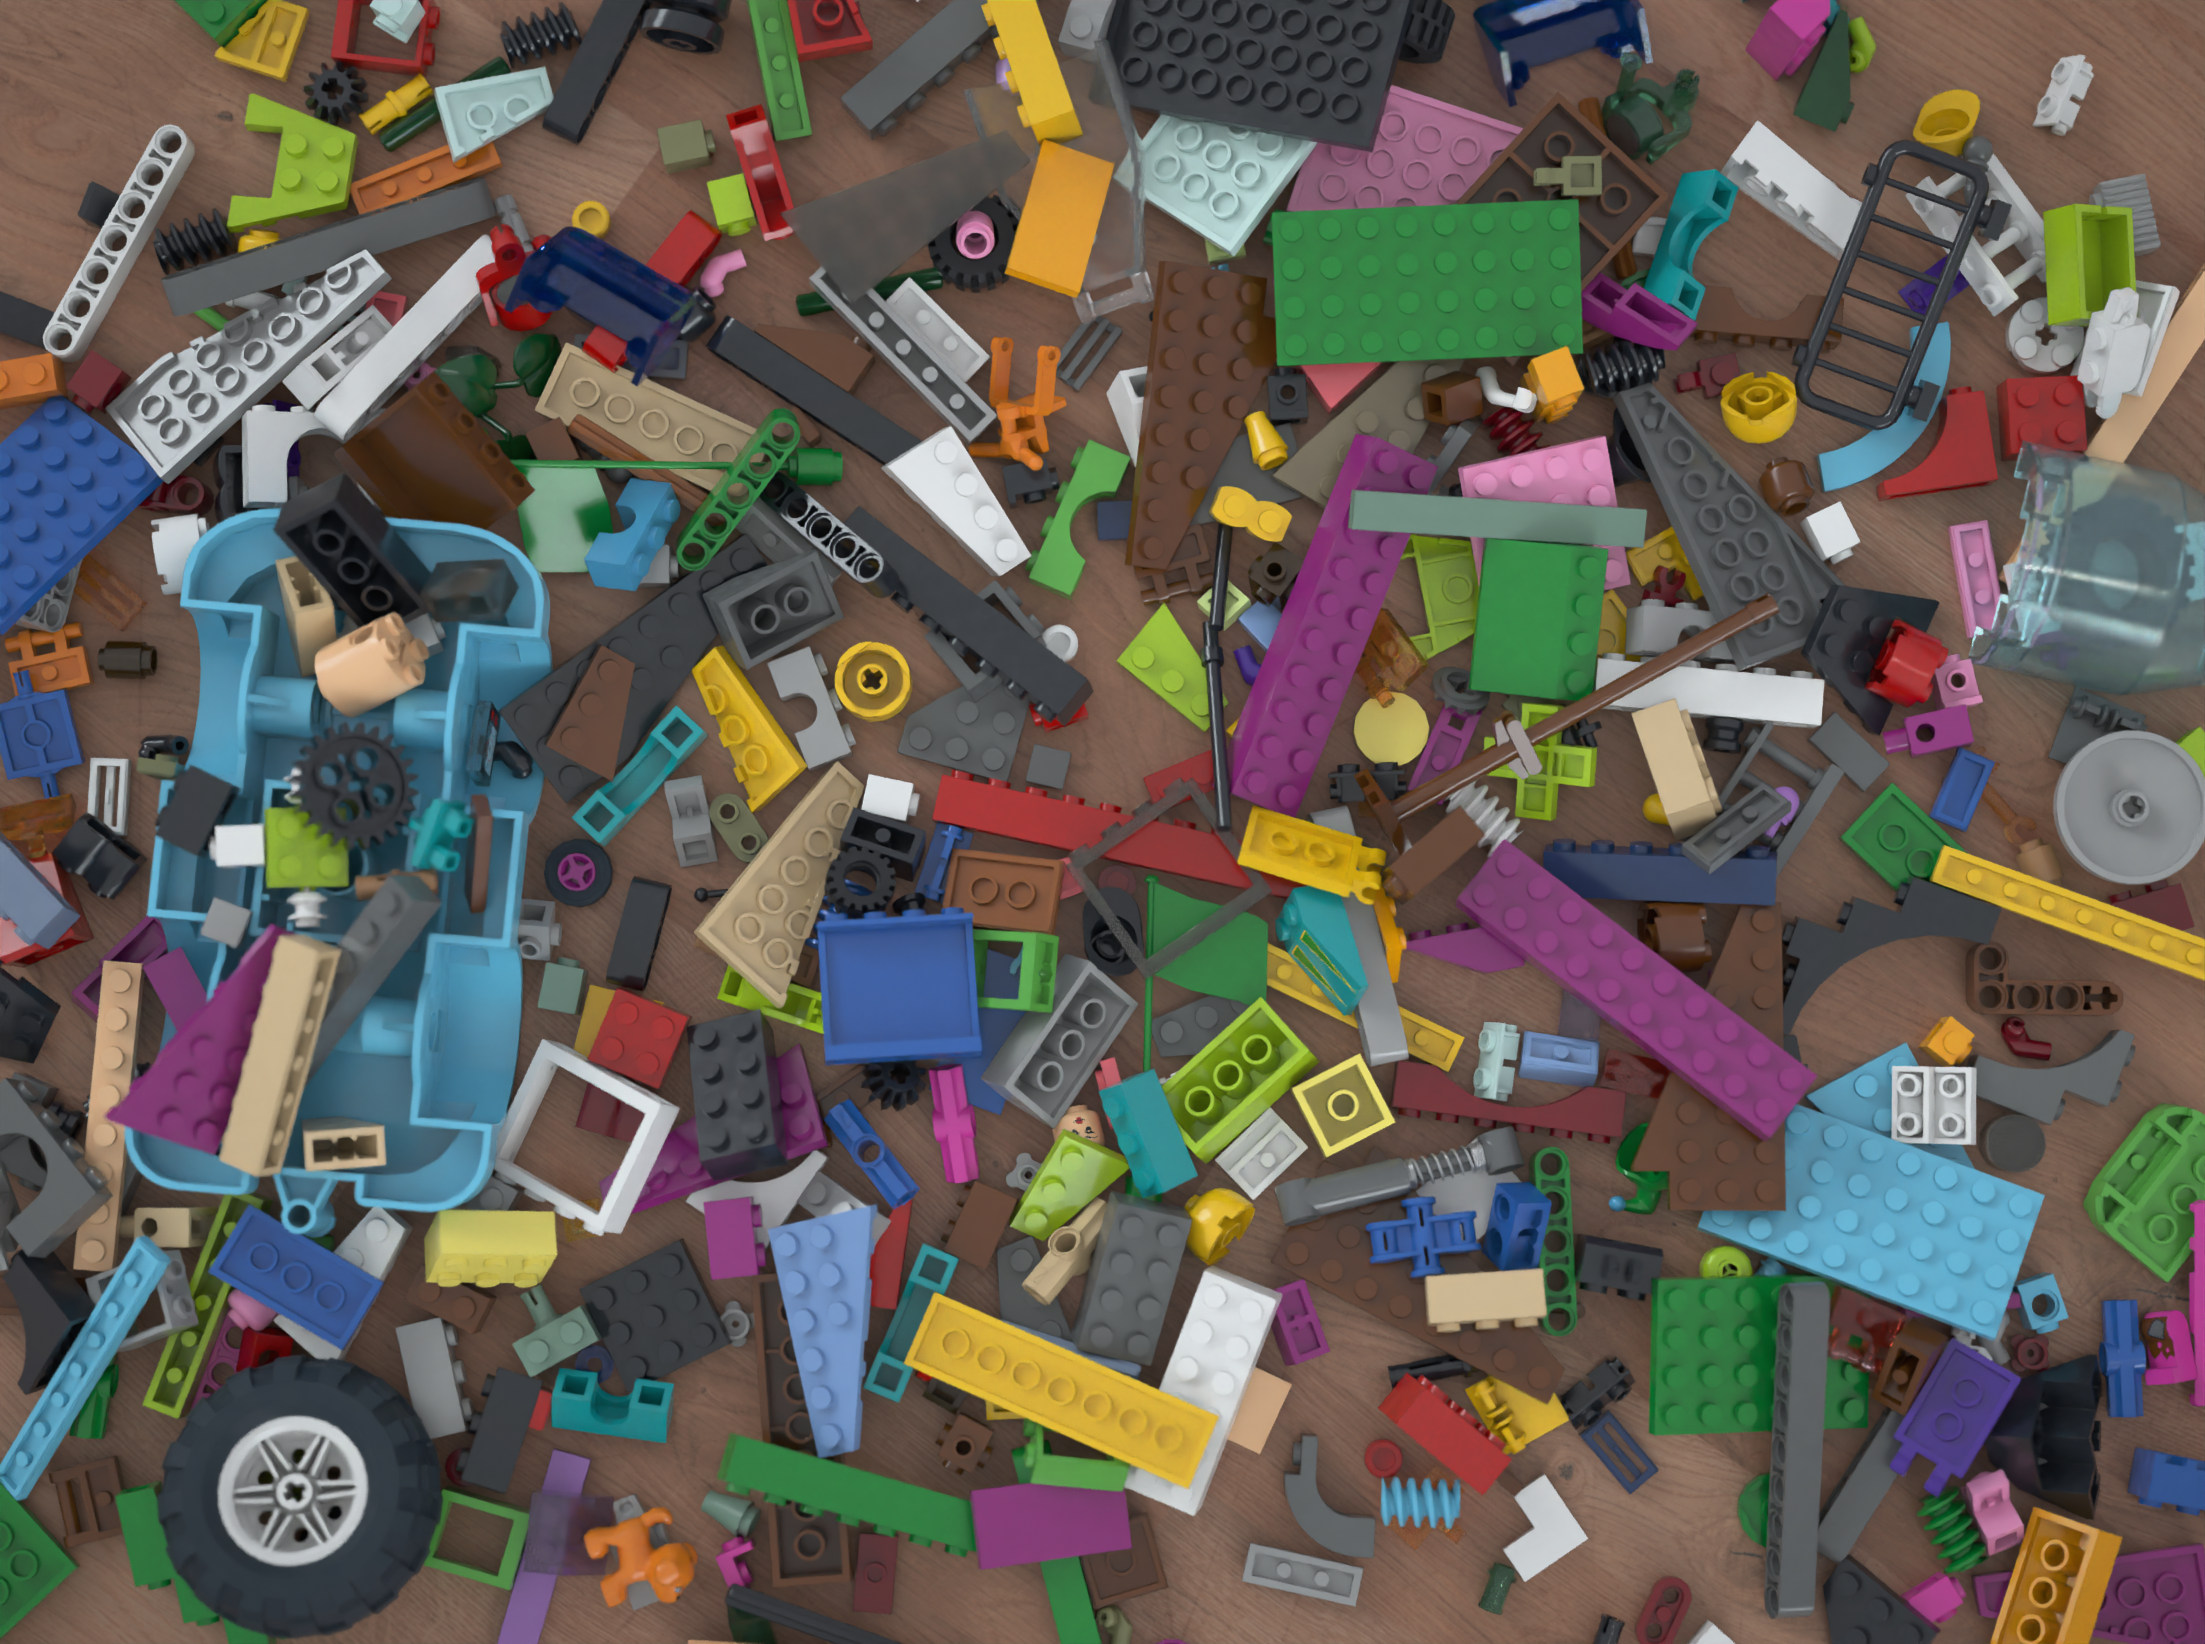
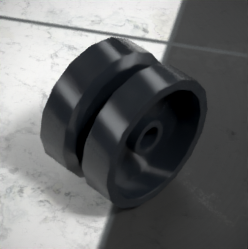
[640,0,732,55]

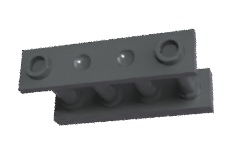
[1681,722,1845,877]

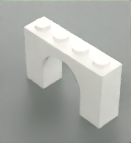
[242,405,386,511]

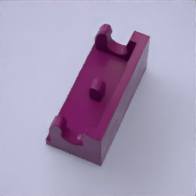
[143,946,207,1031]
[1271,1279,1330,1366]

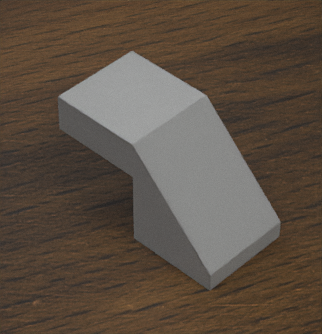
[664,775,718,867]

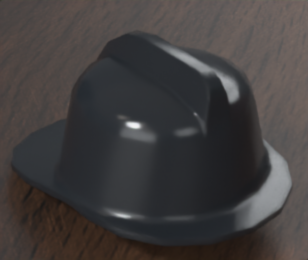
[1607,408,1651,487]
[1082,886,1144,976]

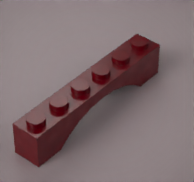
[1390,1061,1627,1144]

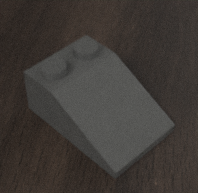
[702,550,845,670]

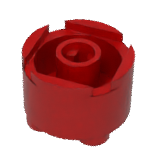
[1865,620,1948,708]

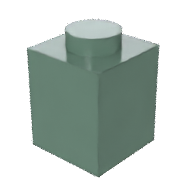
[537,957,589,1016]

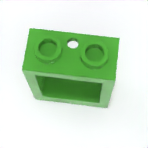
[973,929,1059,1013]
[1023,1418,1130,1492]
[423,1486,535,1590]

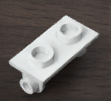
[2033,55,2094,136]

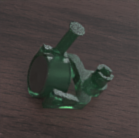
[1601,53,1700,165]

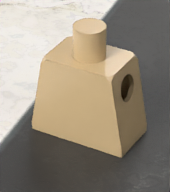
[119,1207,218,1247]

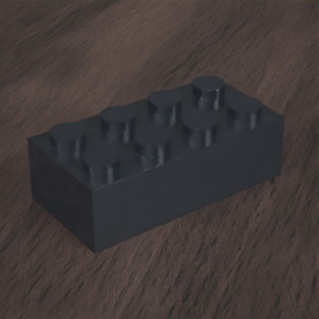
[273,472,440,628]
[687,1009,788,1181]

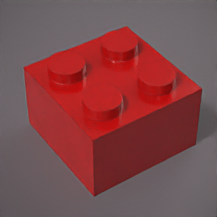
[1996,375,2087,461]
[587,987,692,1089]

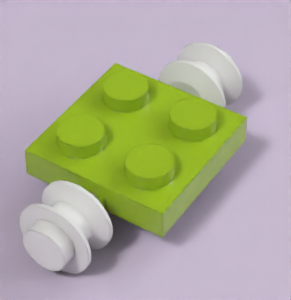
[264,769,348,927]

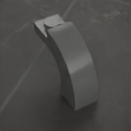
[1283,1433,1375,1558]

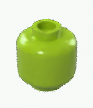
[1699,1245,1753,1277]

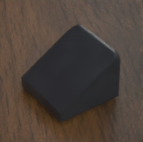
[78,181,120,229]

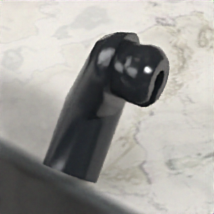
[479,740,533,779]

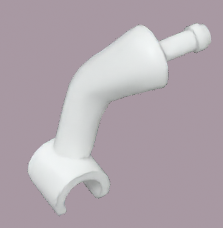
[1476,366,1537,413]

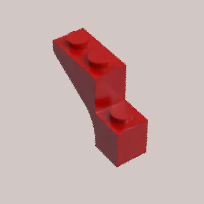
[726,104,801,241]

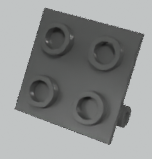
[2048,687,2147,764]

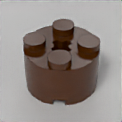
[1637,901,1712,973]

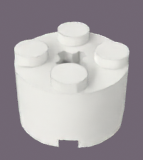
[151,513,210,595]

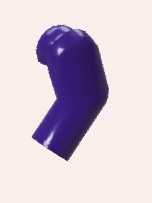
[1233,645,1261,686]

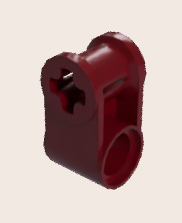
[137,475,214,516]

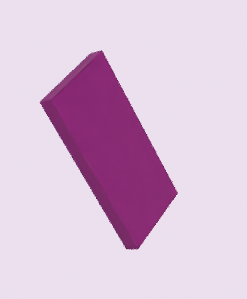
[970,1482,1132,1570]

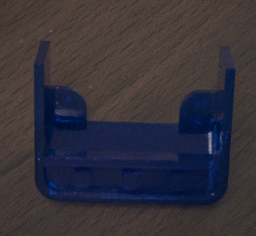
[1473,0,1654,107]
[504,226,697,386]

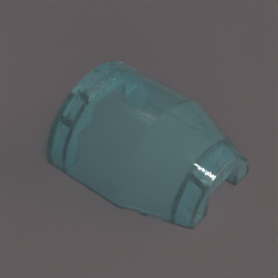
[1968,440,2205,696]

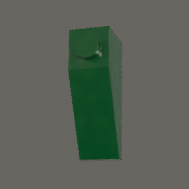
[1793,3,1855,132]

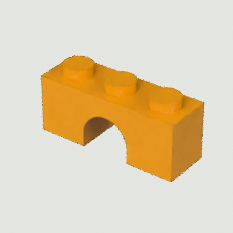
[1519,346,1584,424]

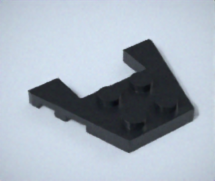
[1801,585,1940,735]
[0,960,61,1064]

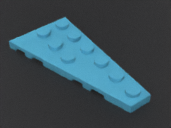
[1803,1043,1975,1169]

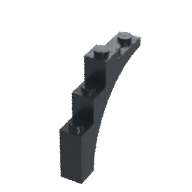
[1782,876,2001,1036]

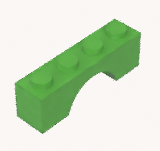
[1025,440,1131,600]

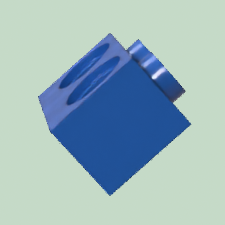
[1482,1182,1552,1271]

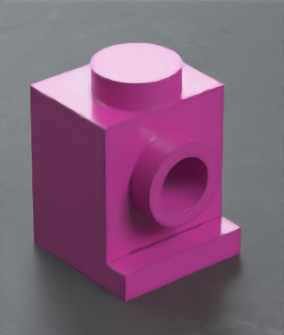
[1900,1571,1966,1623]

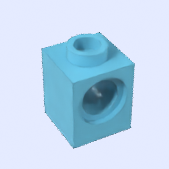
[2012,1272,2069,1334]

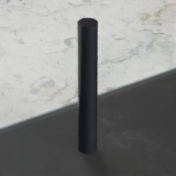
[1209,523,1233,631]

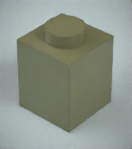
[657,119,716,174]

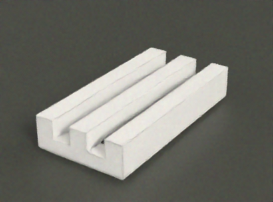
[87,758,132,836]

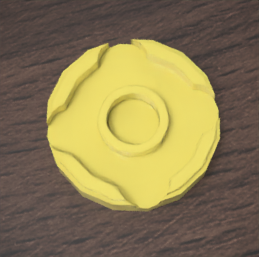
[1353,691,1429,766]

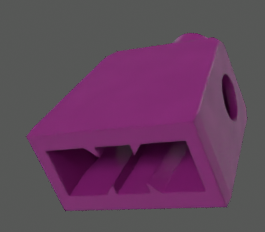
[1882,704,1974,758]

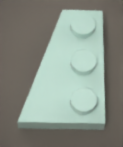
[434,67,554,163]

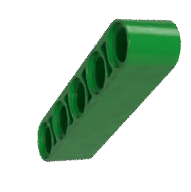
[676,408,800,571]
[1529,1147,1577,1337]

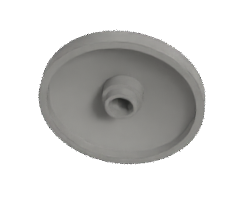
[2053,730,2205,885]

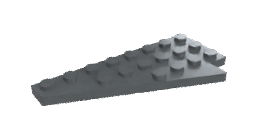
[1613,383,1845,671]

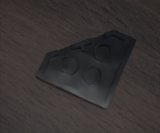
[1823,1554,1941,1644]

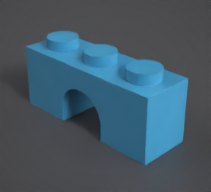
[584,478,681,591]

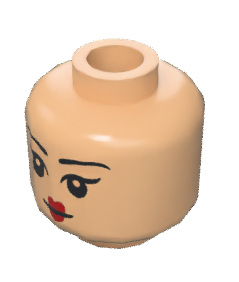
[1052,1105,1105,1146]

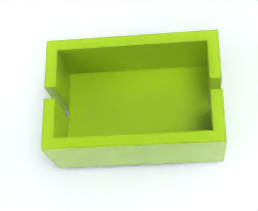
[2043,204,2136,327]

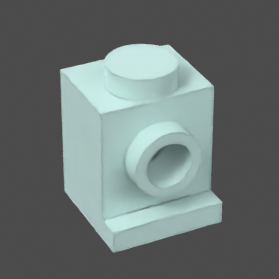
[370,0,426,44]

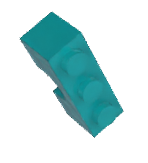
[552,1368,674,1443]

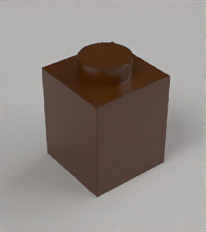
[1421,371,1484,426]

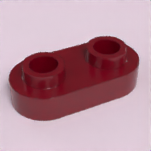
[1635,1576,1692,1644]

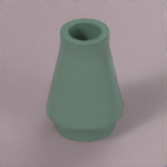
[701,1490,761,1538]

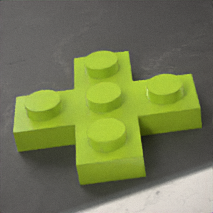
[1484,702,1597,821]

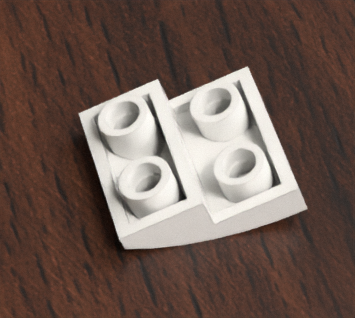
[1892,1066,1976,1145]

